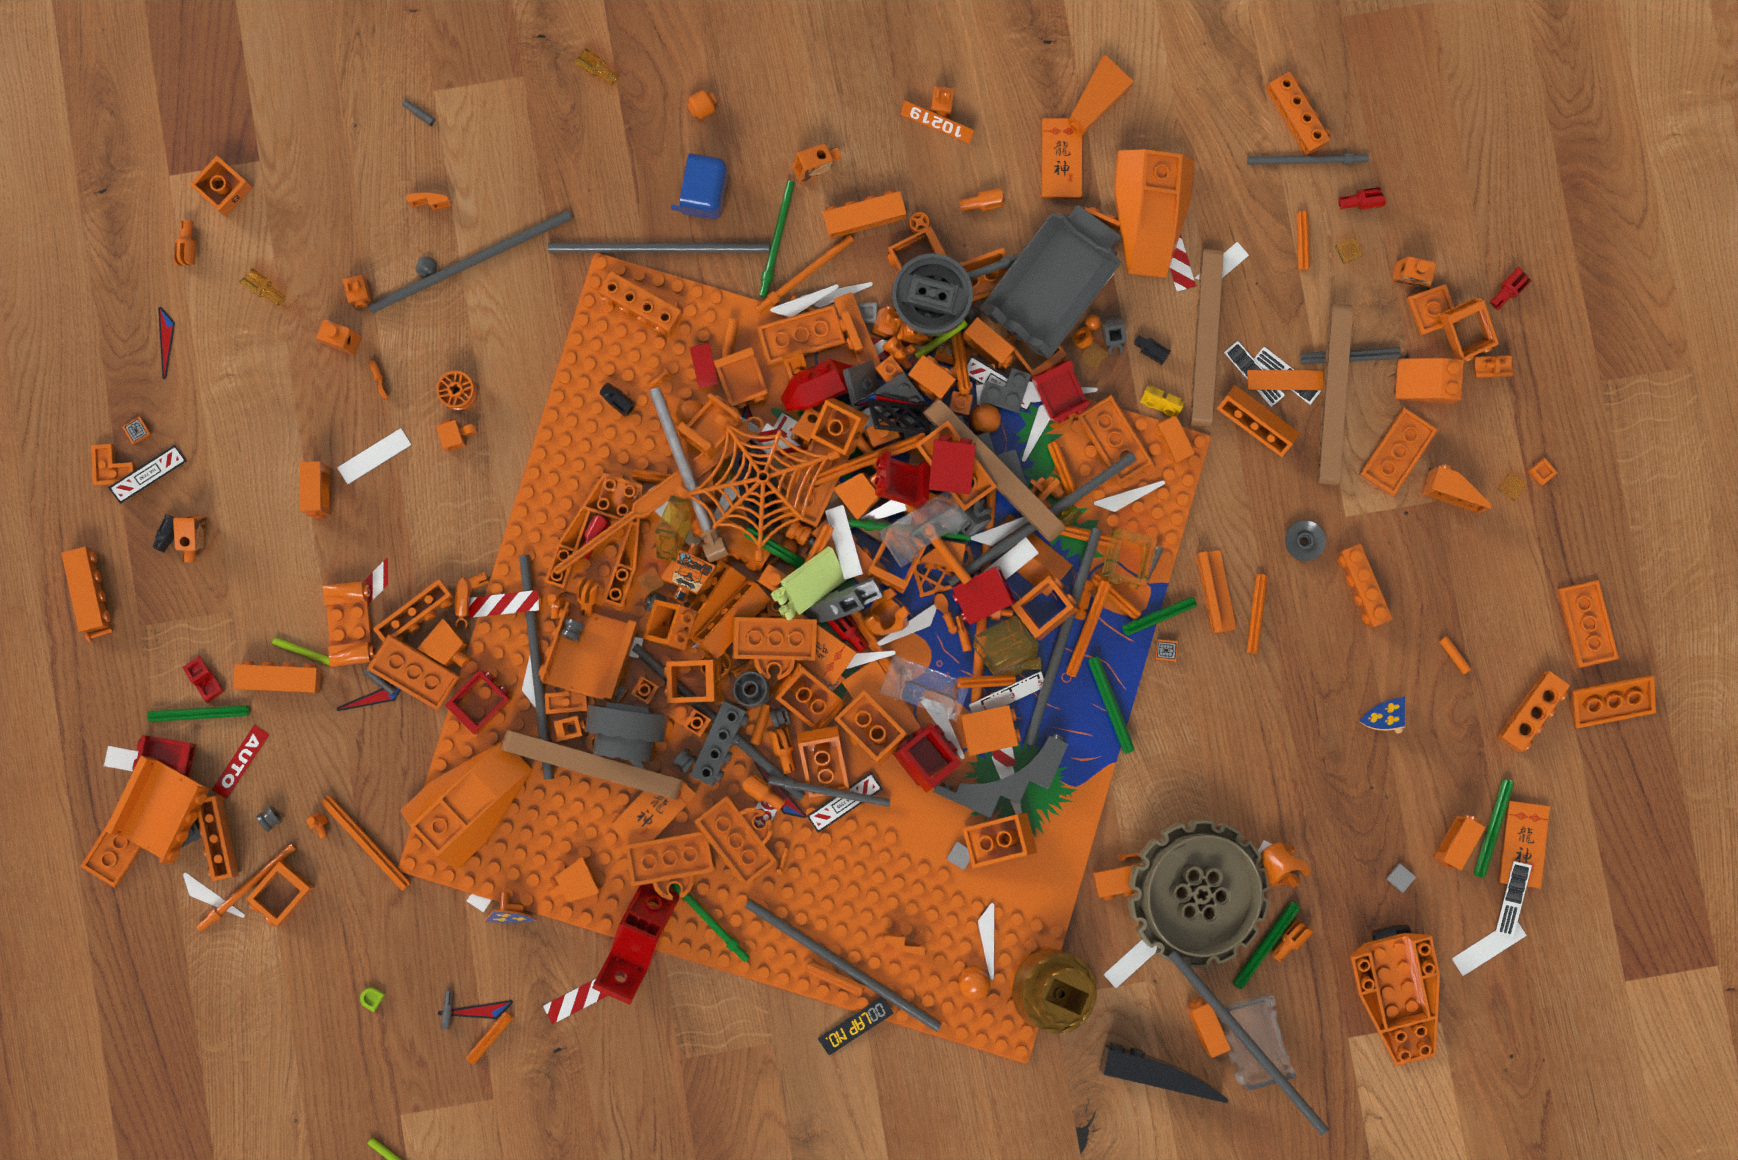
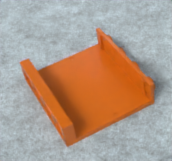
[539,602,638,703]
[105,756,209,864]

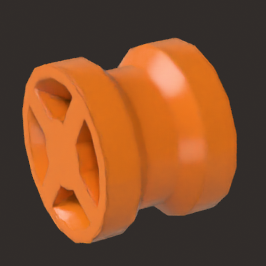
[909,212,929,234]

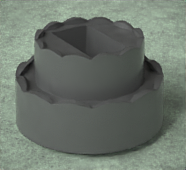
[892,253,973,336]
[585,702,669,762]

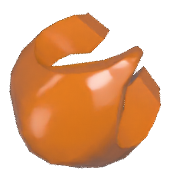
[864,588,910,635]
[1260,842,1311,888]

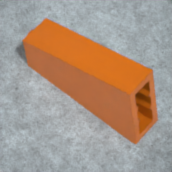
[1068,55,1134,136]

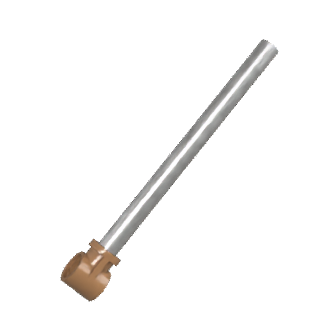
[649,387,730,563]

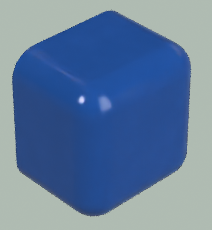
[671,153,729,220]

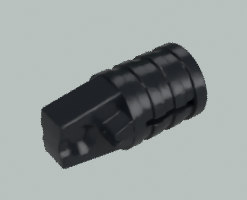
[1134,336,1171,366]
[600,383,636,417]
[152,514,175,553]
[1372,925,1411,941]

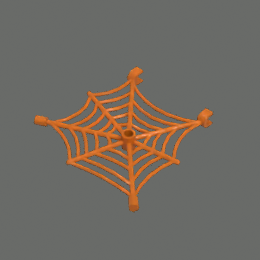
[674,414,840,562]

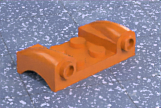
[322,581,376,667]

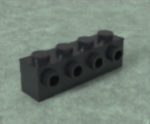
[730,449,782,534]

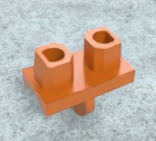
[897,321,933,346]
[1474,356,1513,378]
[1029,476,1064,509]

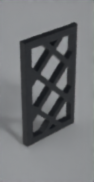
[868,399,931,435]

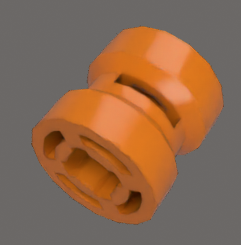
[786,520,813,546]

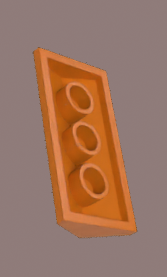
[959,247,1009,301]
[915,420,997,511]
[992,514,1073,596]
[1570,675,1656,729]

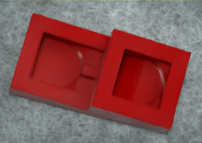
[689,343,719,389]
[182,656,225,703]

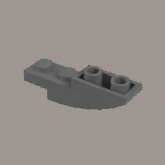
[805,577,884,623]

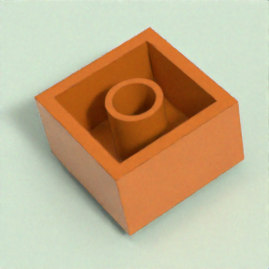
[189,155,253,217]
[908,355,956,402]
[810,398,869,455]

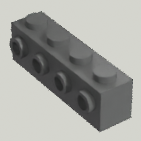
[690,699,750,786]

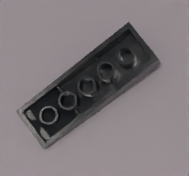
[1099,1043,1228,1103]

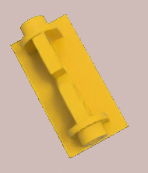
[1140,386,1184,417]

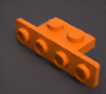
[834,292,881,369]

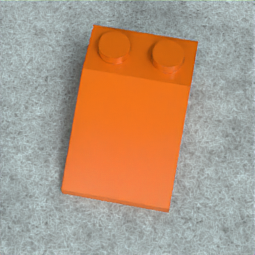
[1394,358,1464,404]
[1422,464,1492,513]
[771,660,847,730]
[834,690,909,767]
[798,726,850,798]
[963,812,1037,869]

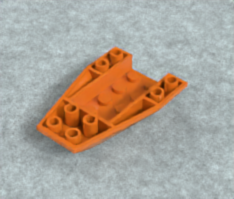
[1114,149,1194,278]
[544,473,643,608]
[400,740,533,870]
[1350,933,1440,1066]

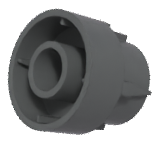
[733,671,771,708]

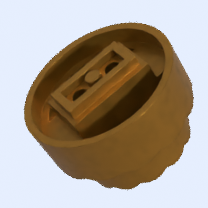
[1012,949,1097,1034]

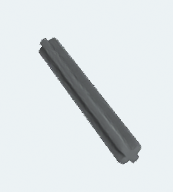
[1300,347,1401,365]

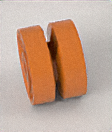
[436,371,478,411]

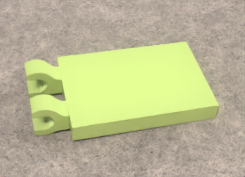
[771,546,847,620]

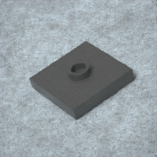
[843,360,879,409]

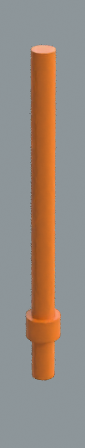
[755,235,854,314]
[196,843,296,932]

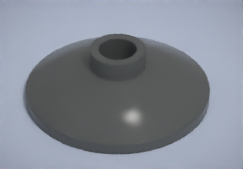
[1285,520,1326,561]

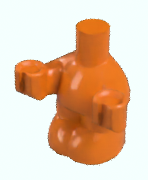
[883,336,918,371]

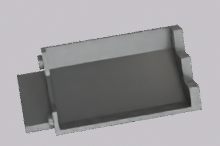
[980,205,1123,359]

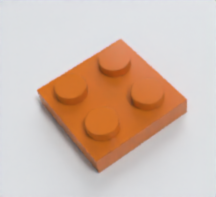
[1406,284,1460,336]

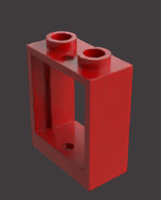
[445,670,512,735]
[895,725,962,792]

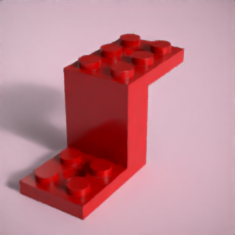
[592,883,680,1005]

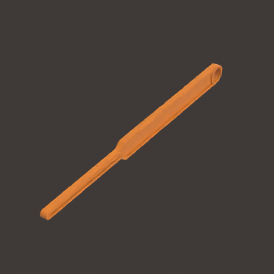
[553,416,764,574]

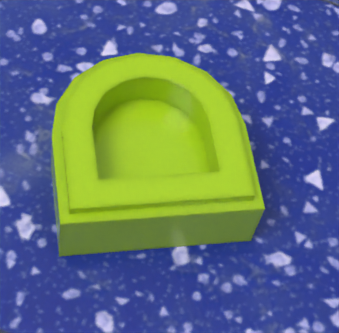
[360,987,386,1012]

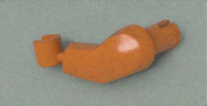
[454,571,489,629]

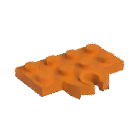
[777,439,851,528]
[732,617,817,680]
[693,796,777,887]
[625,832,714,900]

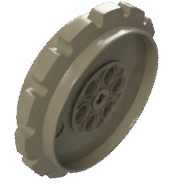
[1127,819,1270,968]

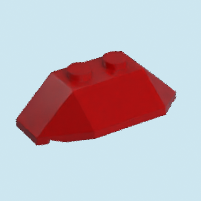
[781,359,853,412]

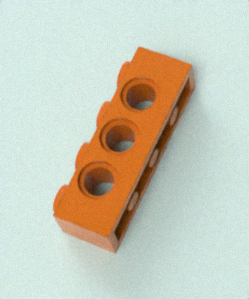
[1497,671,1570,752]

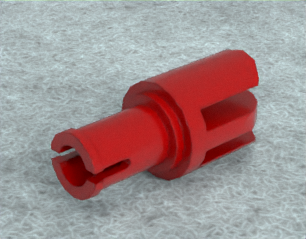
[1338,187,1386,210]
[1490,267,1532,310]
[581,515,611,560]
[827,615,869,653]

